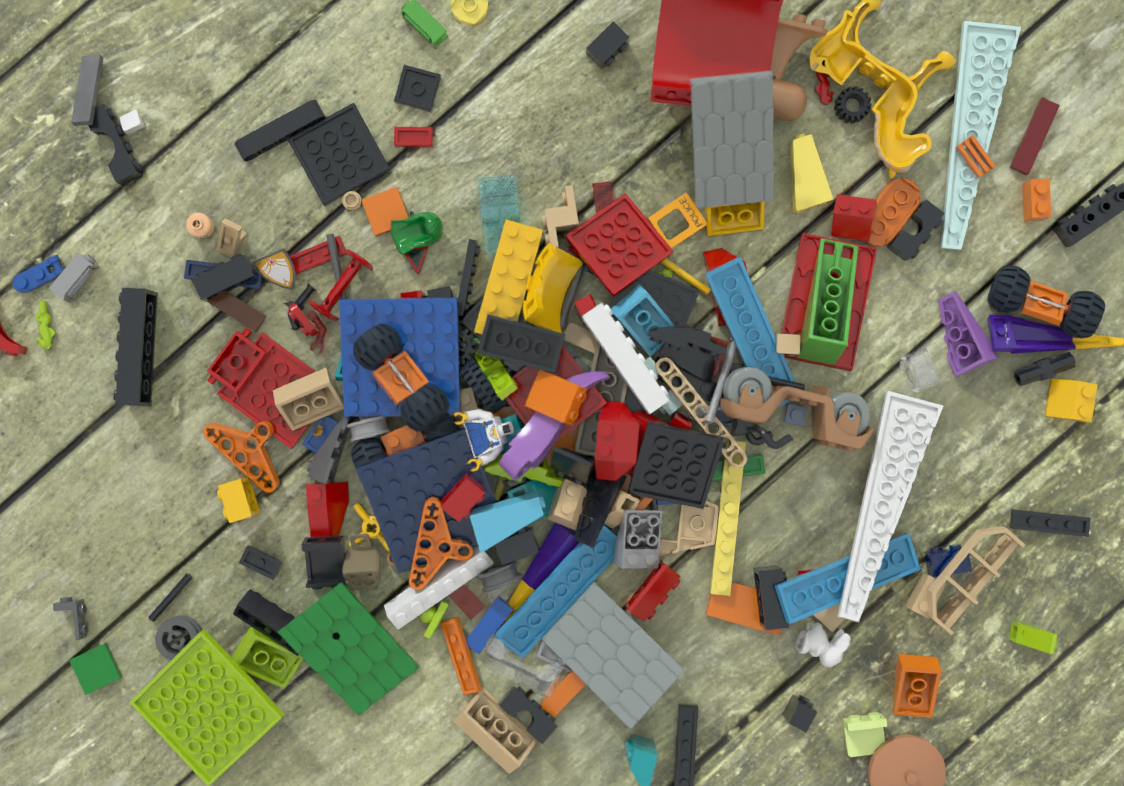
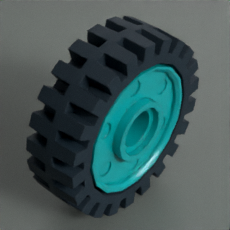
[460,358,508,413]

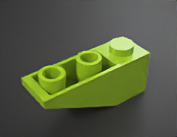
[1009,621,1058,654]

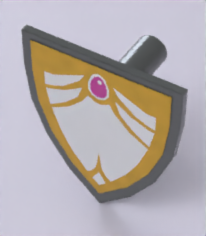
[251,248,296,290]

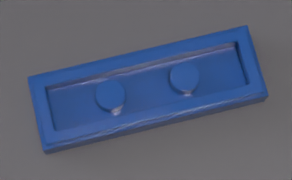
[466,597,514,654]

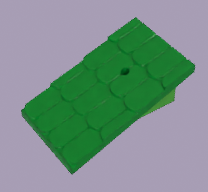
[278,582,420,715]

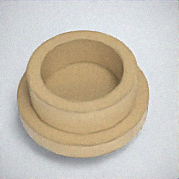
[342,191,362,210]

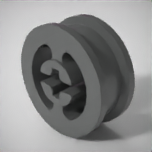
[476,561,522,593]
[155,615,202,660]

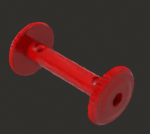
[310,249,373,321]

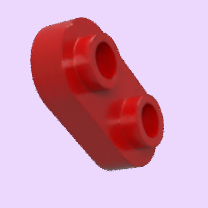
[287,303,318,337]

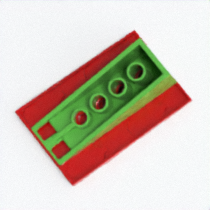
[781,233,877,372]

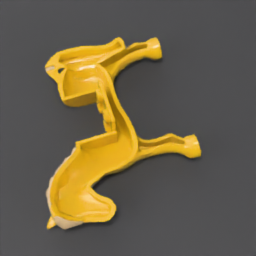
[809,0,956,179]

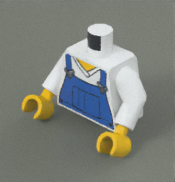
[453,409,514,471]

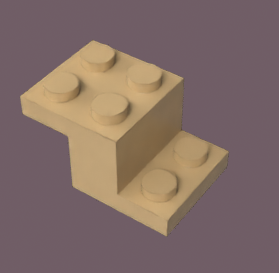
[542,185,579,248]

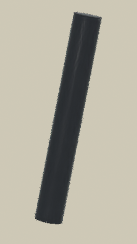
[148,573,192,622]

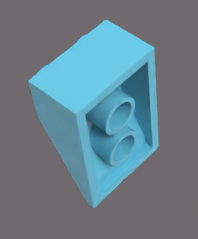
[611,285,675,356]

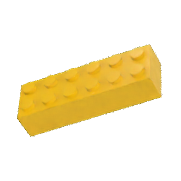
[474,220,543,335]

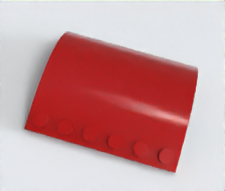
[650,0,783,106]

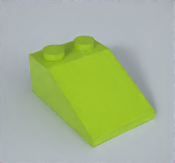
[231,626,303,689]

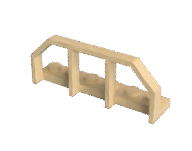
[927,526,1025,635]

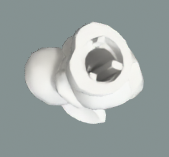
[796,623,850,668]

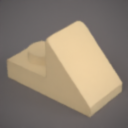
[216,218,246,257]

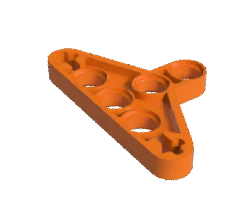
[203,421,280,493]
[409,497,473,590]

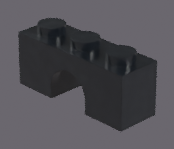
[887,199,945,261]
[497,686,558,744]

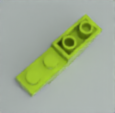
[473,350,518,400]
[484,454,563,487]

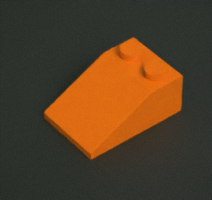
[893,654,942,718]

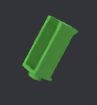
[400,0,448,49]

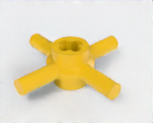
[349,502,389,552]

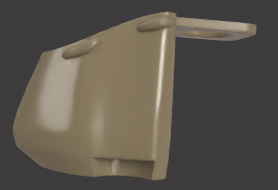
[342,534,381,590]

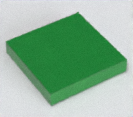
[69,643,122,695]

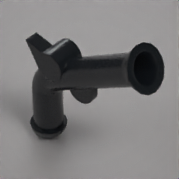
[284,283,316,331]

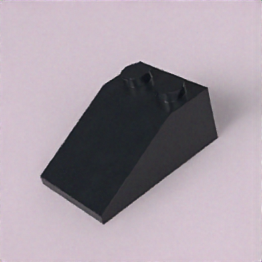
[551,446,596,486]

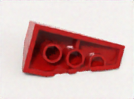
[306,482,349,537]

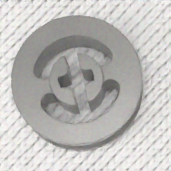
[346,416,392,442]

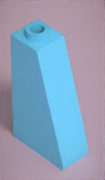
[469,491,546,552]

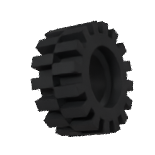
[834,86,872,124]

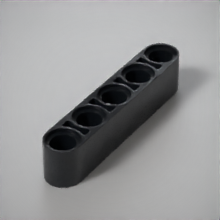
[234,100,326,162]

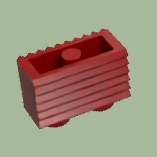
[574,294,596,326]

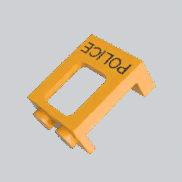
[648,192,708,248]

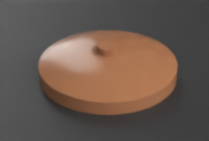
[868,734,946,786]

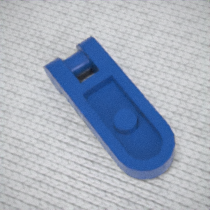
[13,255,65,293]

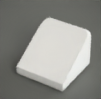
[119,109,145,135]

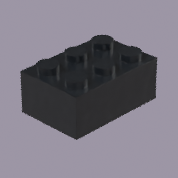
[753,565,789,630]

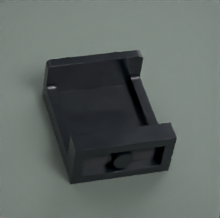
[301,536,346,590]

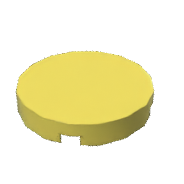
[451,0,489,25]

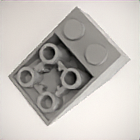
[614,510,662,568]

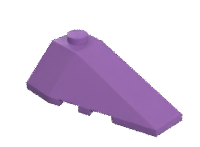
[939,291,999,377]

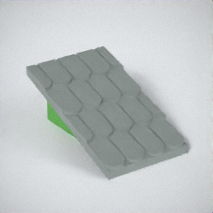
[690,71,774,208]
[542,582,685,729]

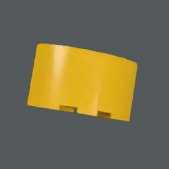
[523,243,583,333]

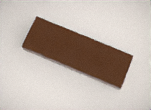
[207,292,267,332]

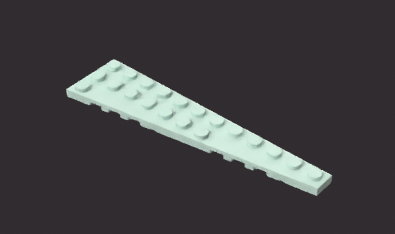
[940,21,1021,251]

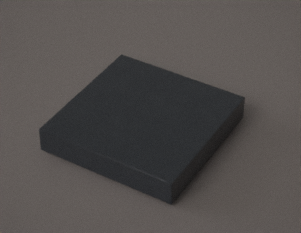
[394,65,441,112]

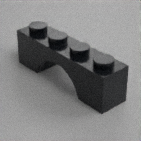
[88,104,143,186]

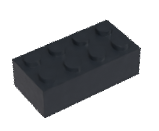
[478,314,566,373]

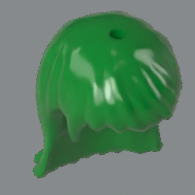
[390,212,443,255]

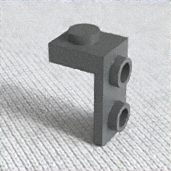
[53,597,88,640]

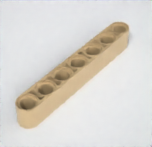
[655,358,747,468]

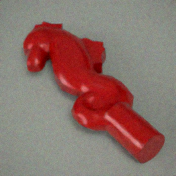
[814,60,834,105]

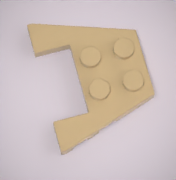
[659,500,719,556]

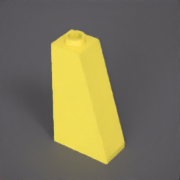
[790,133,833,215]

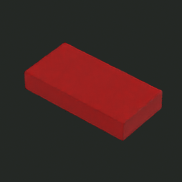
[394,127,433,148]

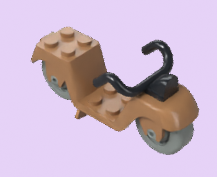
[720,367,874,452]

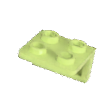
[842,712,887,757]

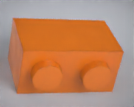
[1022,179,1051,221]

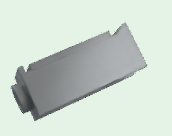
[48,253,100,303]

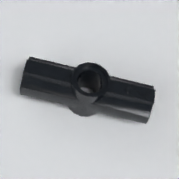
[1014,352,1076,386]

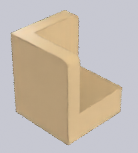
[775,334,800,357]

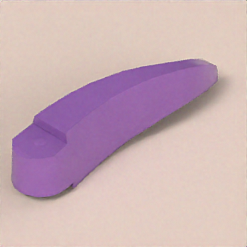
[500,371,610,481]

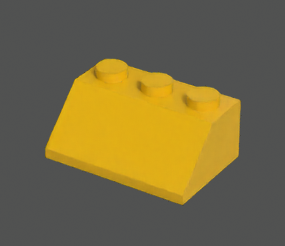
[704,201,765,236]

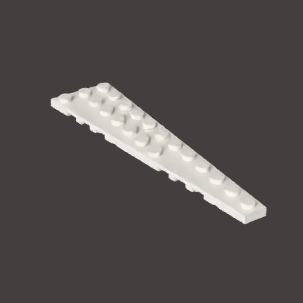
[837,391,943,622]

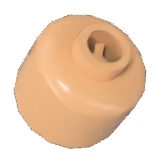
[186,213,214,239]

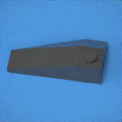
[307,415,353,484]

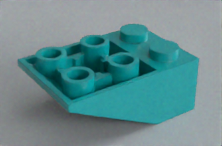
[507,477,566,527]

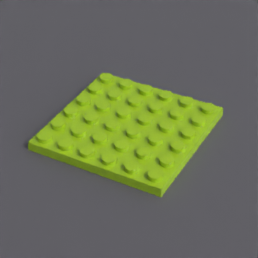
[129,628,285,786]

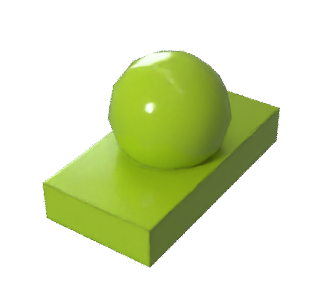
[419,599,450,639]

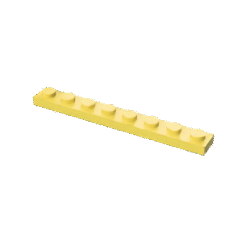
[710,440,746,596]

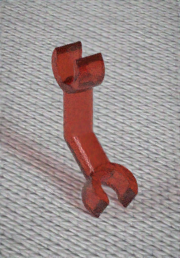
[307,310,327,354]

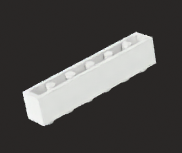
[581,303,669,414]
[384,545,494,630]

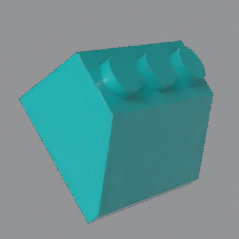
[624,734,658,786]

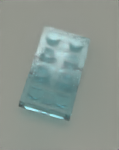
[478,174,520,255]

